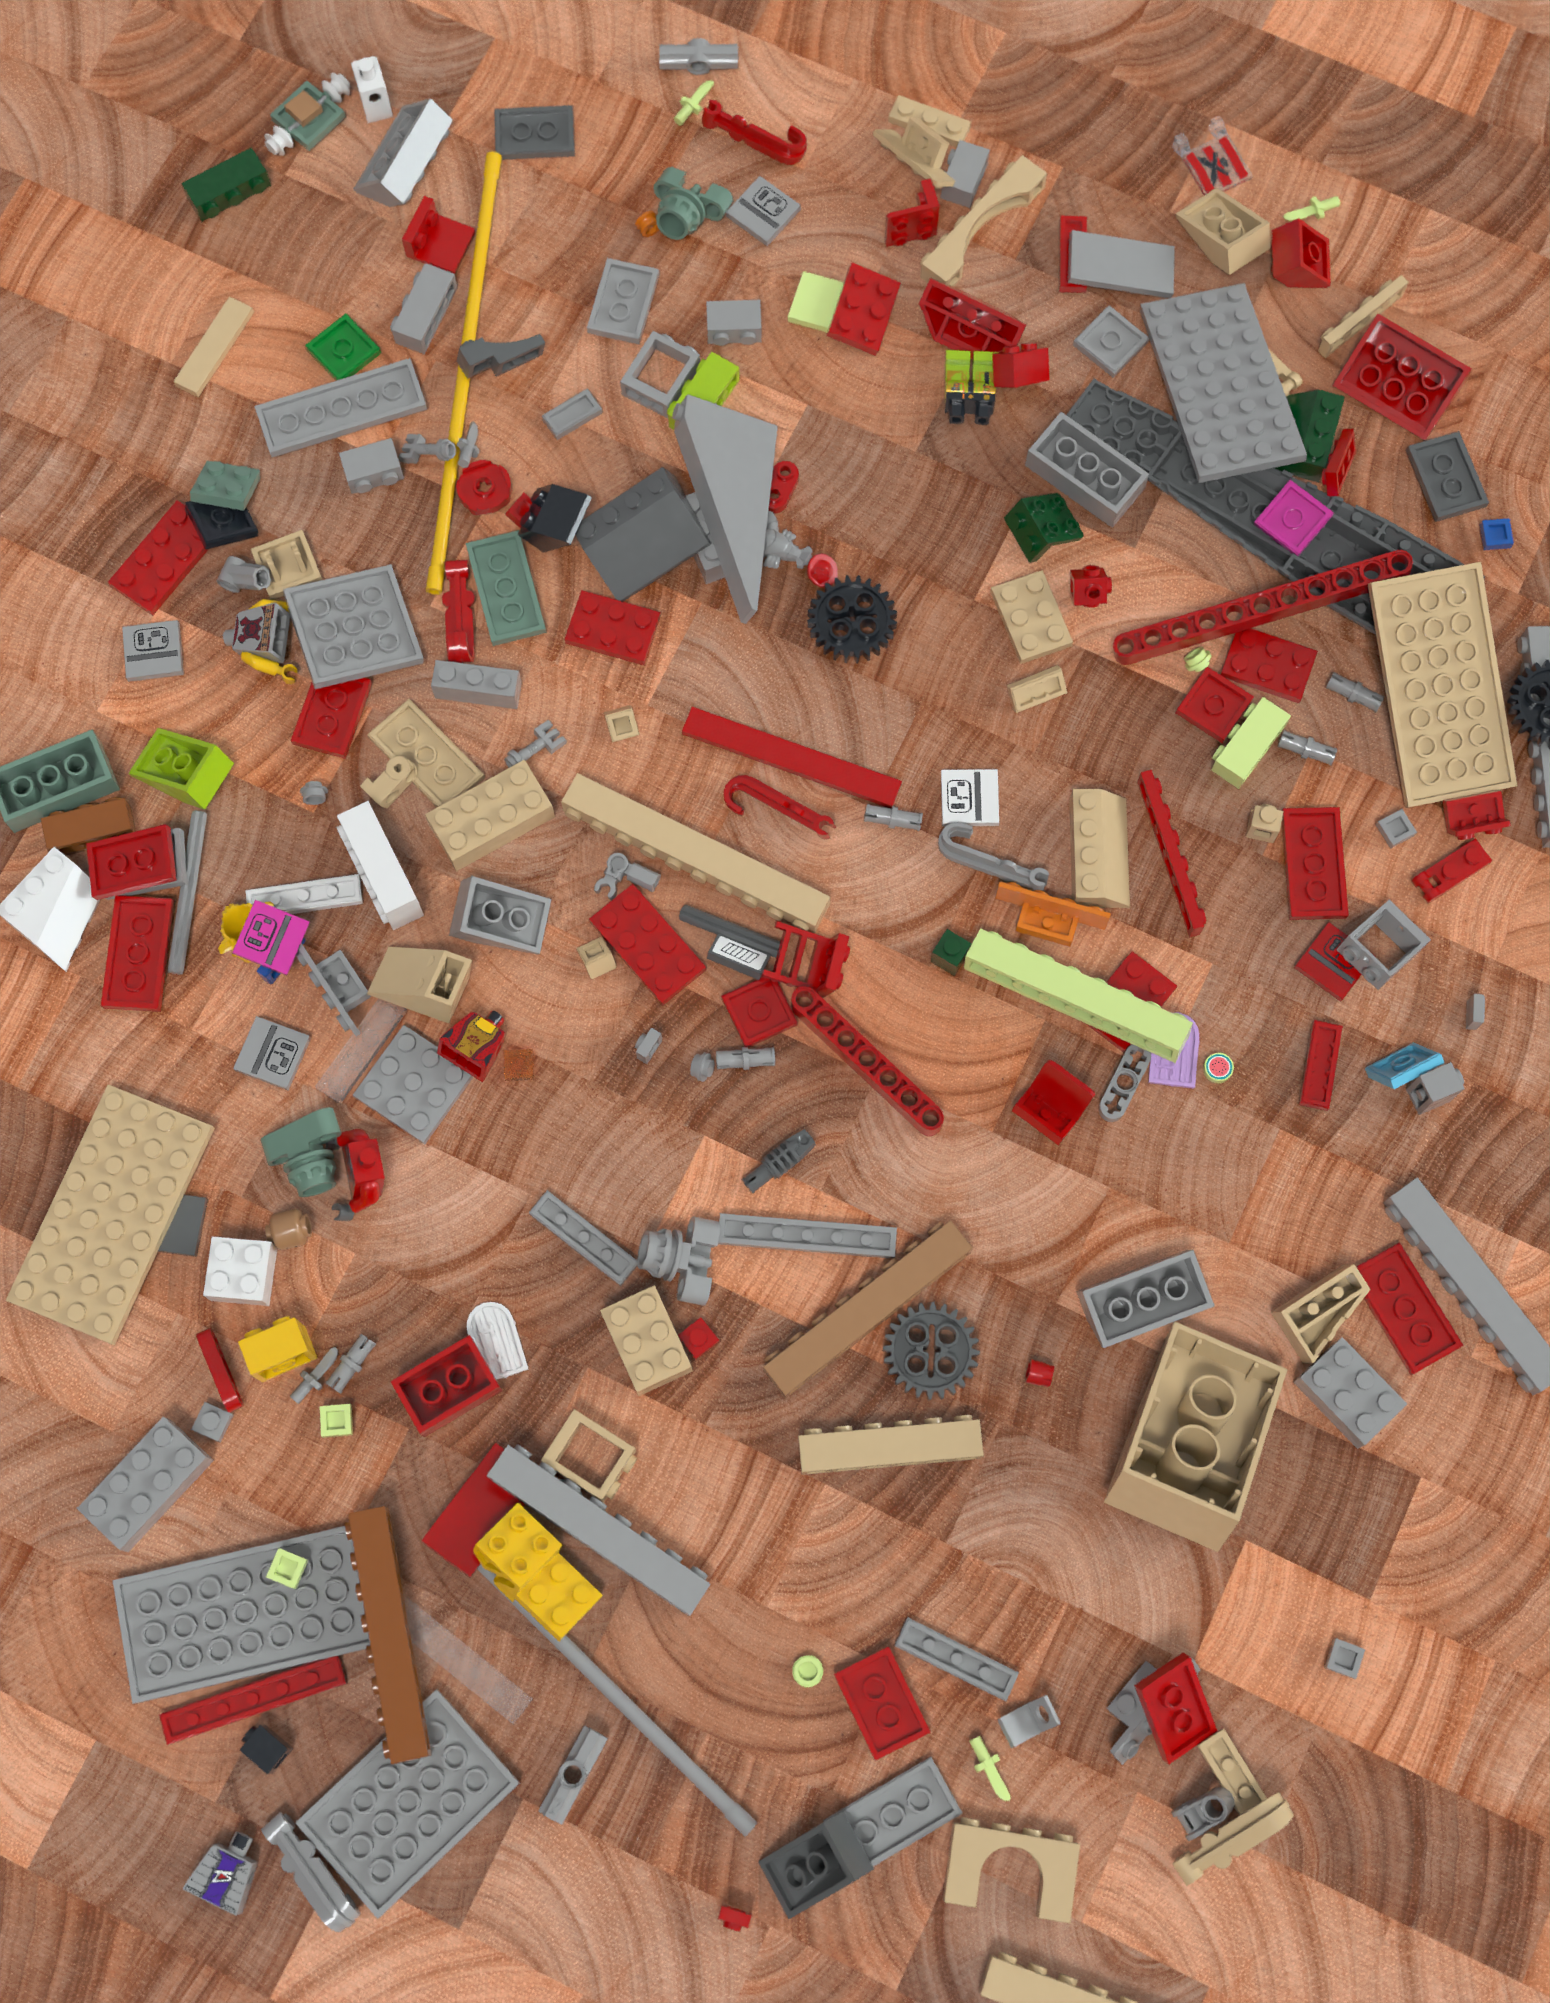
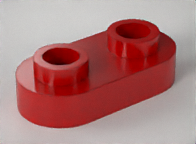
[768,461,799,514]

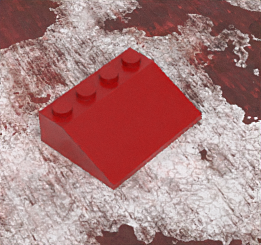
[1333,313,1472,441]

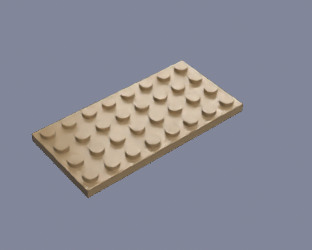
[1368,562,1517,807]
[6,1085,215,1346]

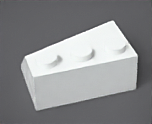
[0,847,101,972]

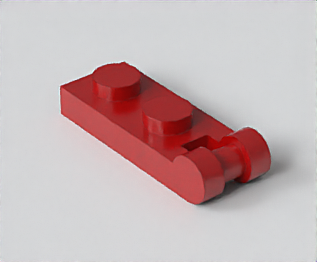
[1411,838,1493,904]

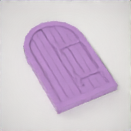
[1148,1012,1200,1089]

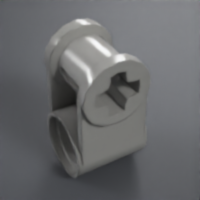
[1171,1787,1235,1841]

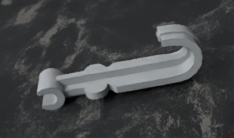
[938,822,1049,891]
[261,1812,361,1932]

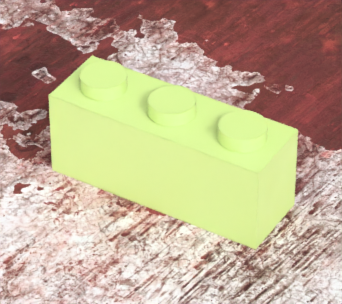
[1211,697,1291,789]

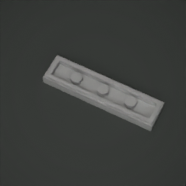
[529,1190,638,1286]
[894,1617,1019,1702]

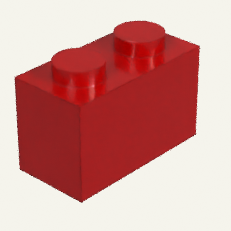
[992,342,1050,388]

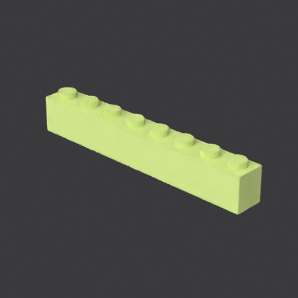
[964,928,1193,1063]

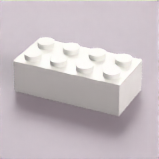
[336,801,424,930]

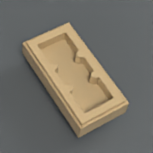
[1007,665,1067,713]

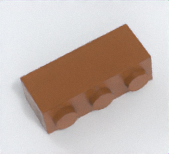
[40,797,136,856]

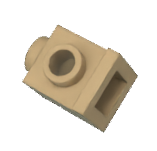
[1245,804,1284,843]

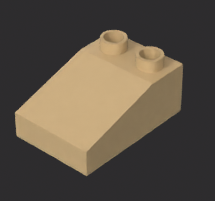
[1104,1322,1288,1552]

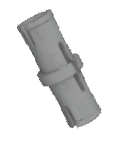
[1326,672,1385,712]
[1278,730,1338,766]
[864,804,923,831]
[716,1047,775,1070]
[325,1334,376,1394]

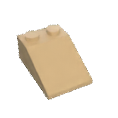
[1176,188,1271,275]

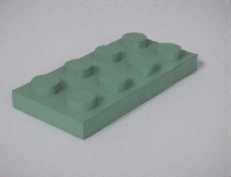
[465,530,546,646]

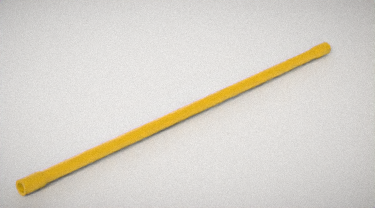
[426,151,502,595]

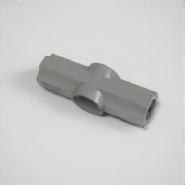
[659,38,738,75]
[538,1725,608,1825]

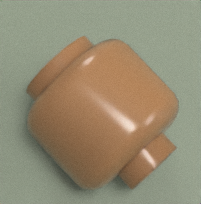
[265,1209,312,1250]

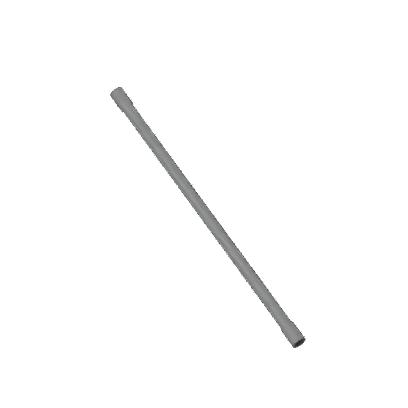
[477,1565,758,1837]

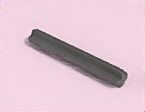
[679,905,780,958]

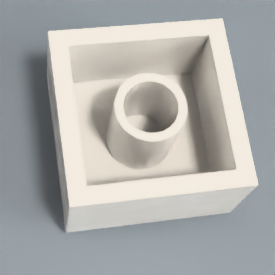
[203,1237,277,1306]

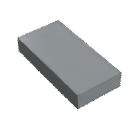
[542,389,602,440]

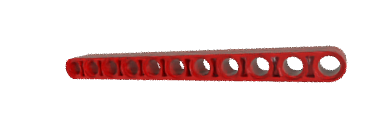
[1113,550,1413,665]

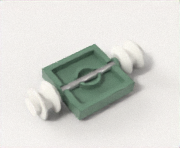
[265,73,350,156]

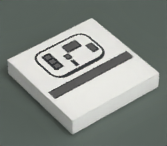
[941,769,999,826]

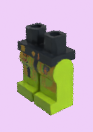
[944,350,998,425]

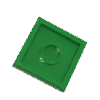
[305,313,381,381]

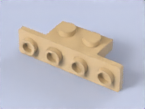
[873,118,955,189]

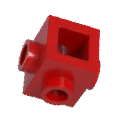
[1070,565,1112,608]

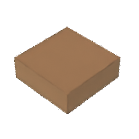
[284,90,323,127]

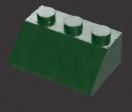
[1275,389,1345,483]

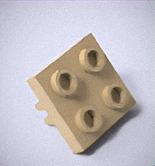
[251,530,322,600]

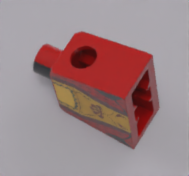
[437,1011,505,1082]

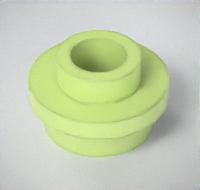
[1184,647,1212,672]

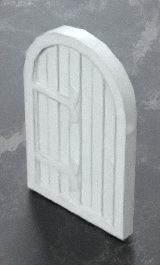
[467,1302,529,1380]

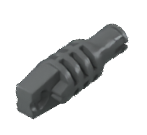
[741,1129,816,1194]

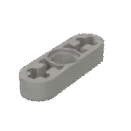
[1098,1044,1151,1122]

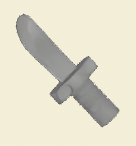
[457,421,480,468]
[290,1347,338,1404]

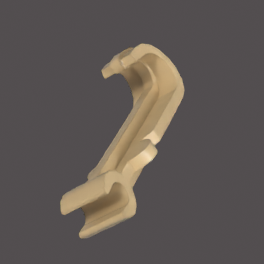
[1172,1792,1294,1886]

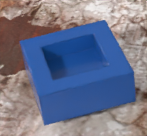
[1479,518,1514,550]

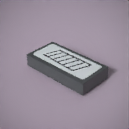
[707,933,771,980]

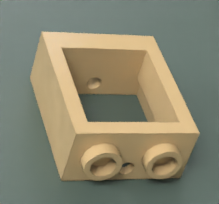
[541,1409,638,1503]

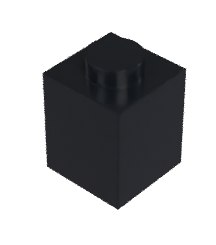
[240,1725,294,1774]

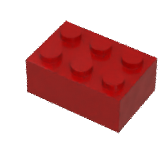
[390,1335,503,1438]

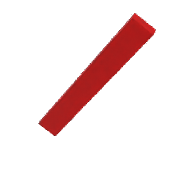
[682,707,902,808]

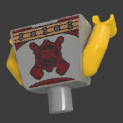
[223,599,298,684]

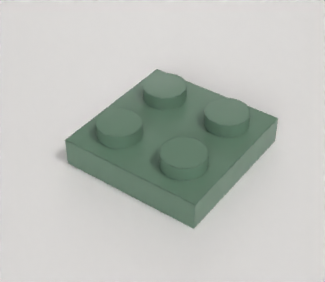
[190,461,261,511]

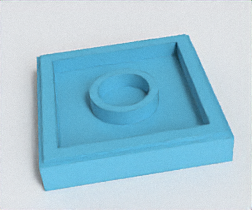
[1365,1042,1445,1089]

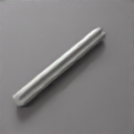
[168,810,207,975]

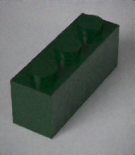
[181,147,271,222]

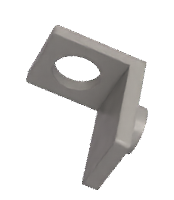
[997,1695,1061,1748]

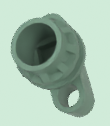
[653,167,733,240]
[260,1108,341,1197]

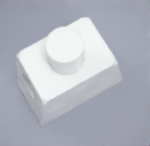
[351,56,393,123]

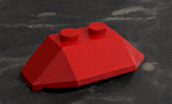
[919,278,1027,359]

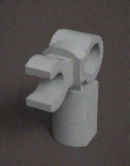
[594,853,661,900]

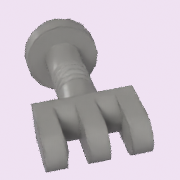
[398,434,456,464]
[504,720,567,768]

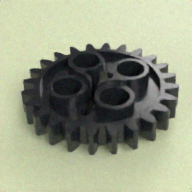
[807,575,897,663]
[1507,659,1550,750]

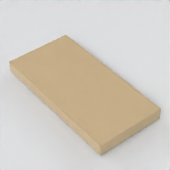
[367,699,485,808]

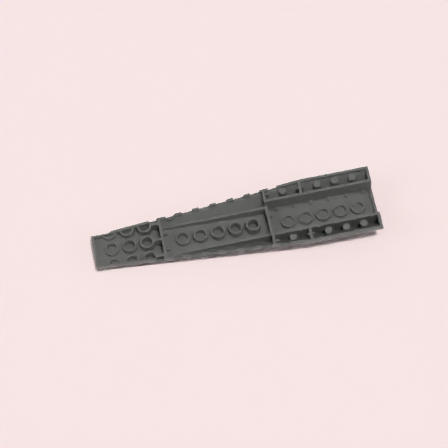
[1067,379,1485,635]

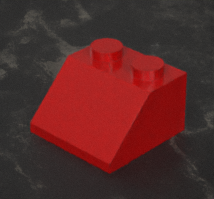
[1271,218,1331,288]

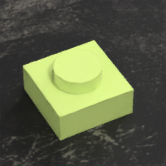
[320,1404,353,1438]
[266,1548,308,1589]

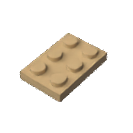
[990,570,1073,664]

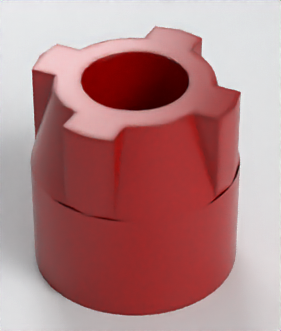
[1025,1359,1055,1387]

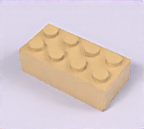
[425,760,555,872]

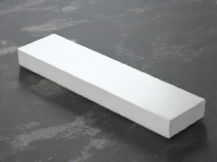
[245,874,363,914]

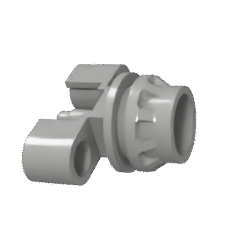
[637,1216,720,1306]

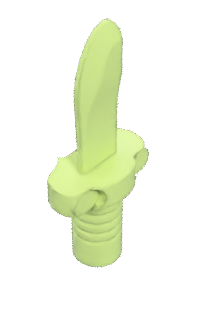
[674,81,714,125]
[1284,196,1340,221]
[969,1736,1011,1801]

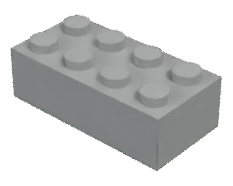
[1025,412,1149,528]
[77,1416,214,1552]

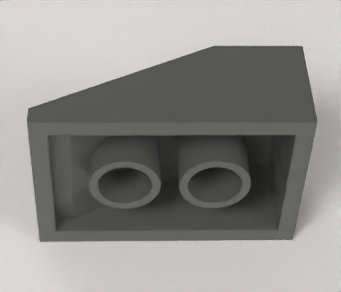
[758,1812,874,1919]

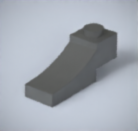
[456,334,546,379]

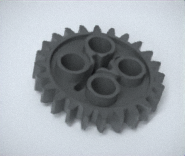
[882,1302,980,1401]

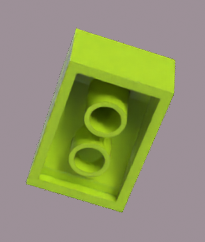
[129,728,234,810]

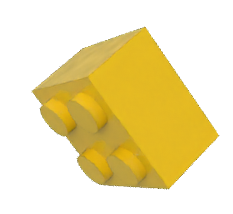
[238,1316,318,1383]

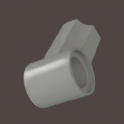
[216,556,271,593]

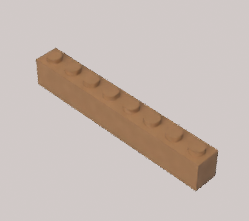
[763,1220,973,1399]

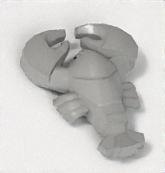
[763,511,813,569]

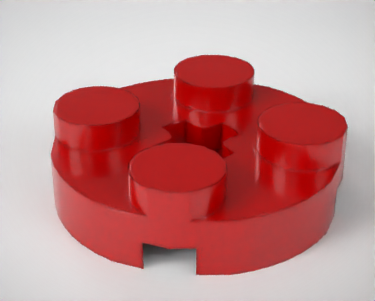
[456,460,512,515]

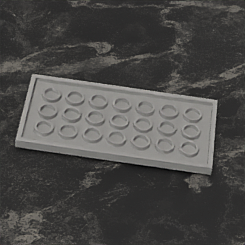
[1140,283,1307,483]
[113,1526,370,1704]

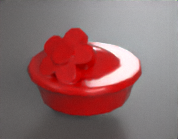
[806,553,838,588]

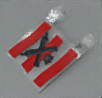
[1172,116,1253,195]

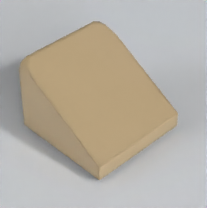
[604,705,639,742]
[576,937,616,979]

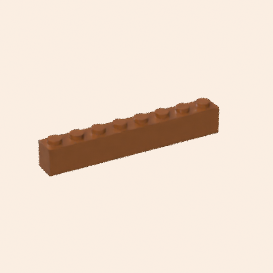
[345,1506,432,1764]

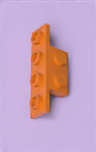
[995,882,1111,947]

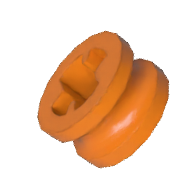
[635,211,659,238]

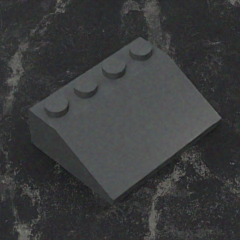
[575,467,711,601]

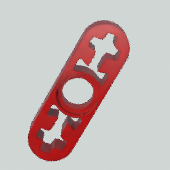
[196,1327,244,1413]

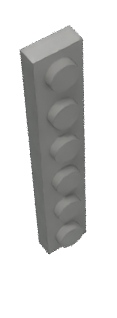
[718,1213,897,1259]

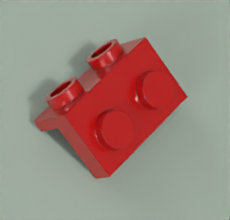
[1443,790,1511,840]

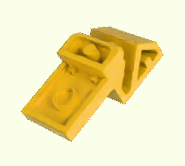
[473,1503,603,1642]

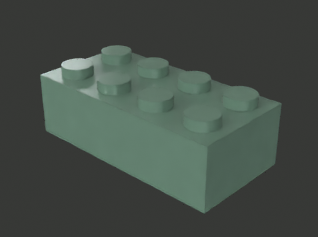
[0,729,120,833]

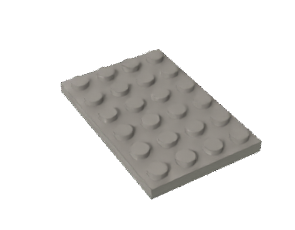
[295,1689,520,1919]

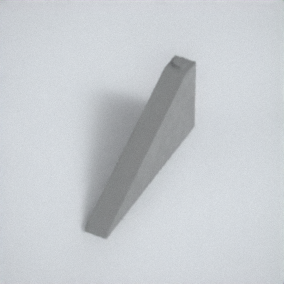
[672,394,778,624]

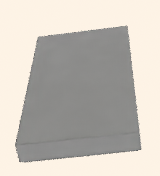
[1068,230,1175,298]
[823,1757,962,1867]

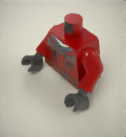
[324,1129,385,1221]

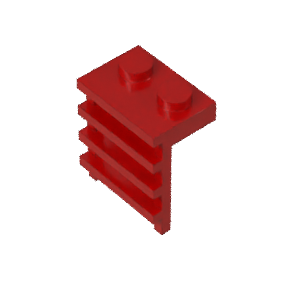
[761,921,850,998]

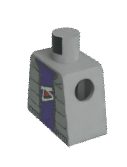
[183,1831,258,1916]

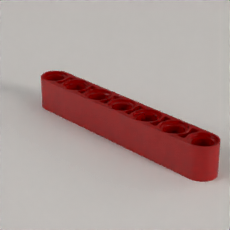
[791,986,944,1136]

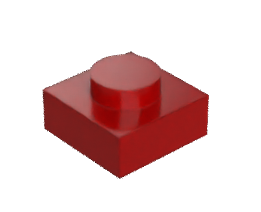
[505,492,532,528]
[678,1317,719,1360]
[718,1904,752,1932]

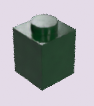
[930,929,972,976]

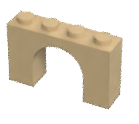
[942,1817,1080,1923]

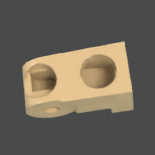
[360,756,417,809]

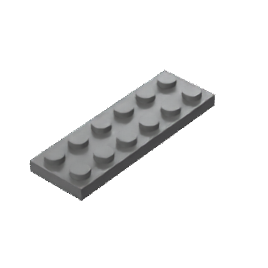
[255,358,427,458]

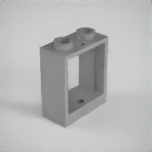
[620,331,700,418]
[1336,900,1431,990]

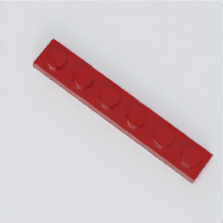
[1137,769,1206,937]

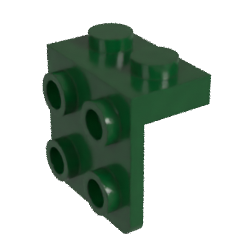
[1004,493,1084,563]

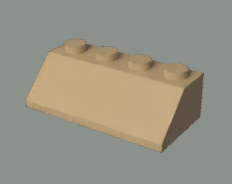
[1069,789,1130,908]

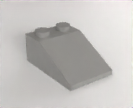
[449,876,551,954]

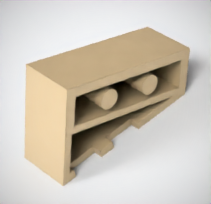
[1271,1264,1370,1363]

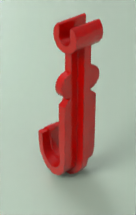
[701,100,807,165]
[442,560,475,663]
[723,775,836,840]

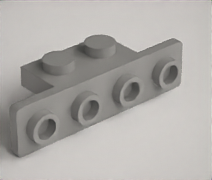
[296,943,372,1036]
[1107,1658,1200,1765]

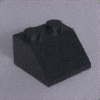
[518,484,592,552]

